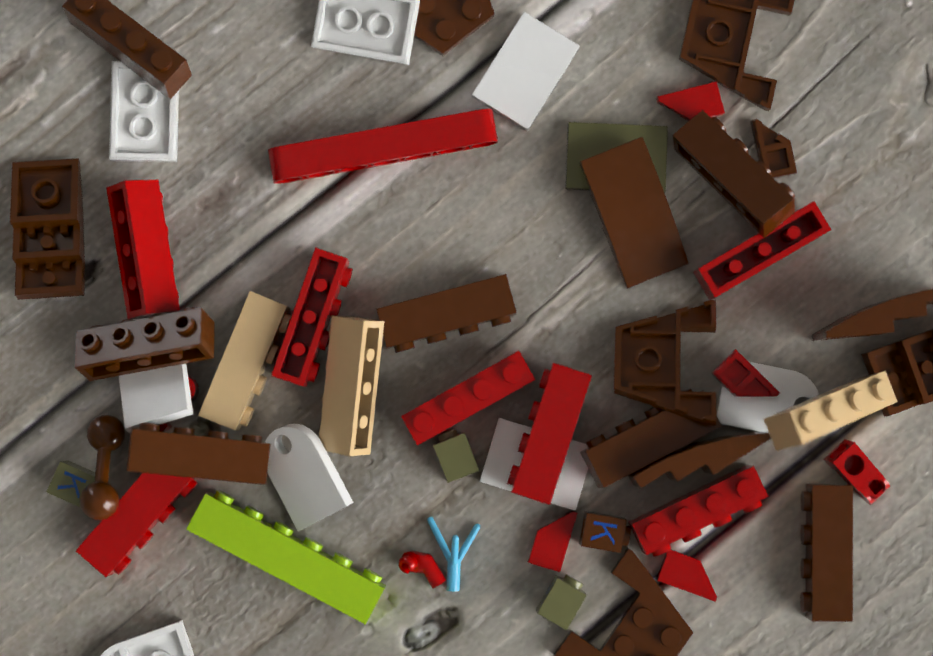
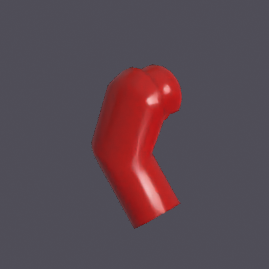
[398,551,446,589]

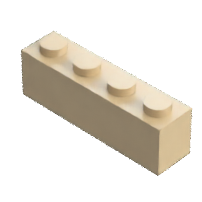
[198,291,292,431]
[319,316,384,456]
[764,371,898,451]

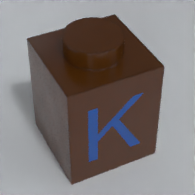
[579,511,631,553]

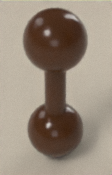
[80,415,125,520]

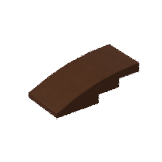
[579,137,689,289]
[10,158,85,300]
[812,289,933,341]
[861,329,933,417]
[628,432,771,488]

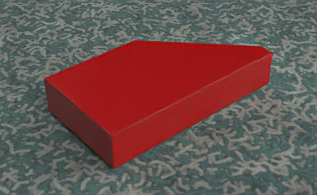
[656,81,725,121]
[711,349,780,397]
[528,511,578,572]
[656,550,717,602]

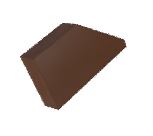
[750,119,797,179]

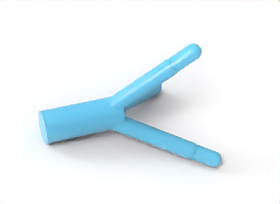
[427,517,480,592]

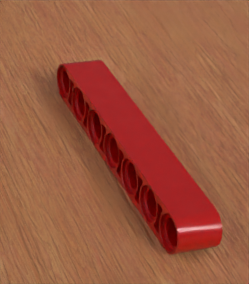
[268,109,498,184]

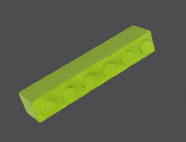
[186,490,386,625]

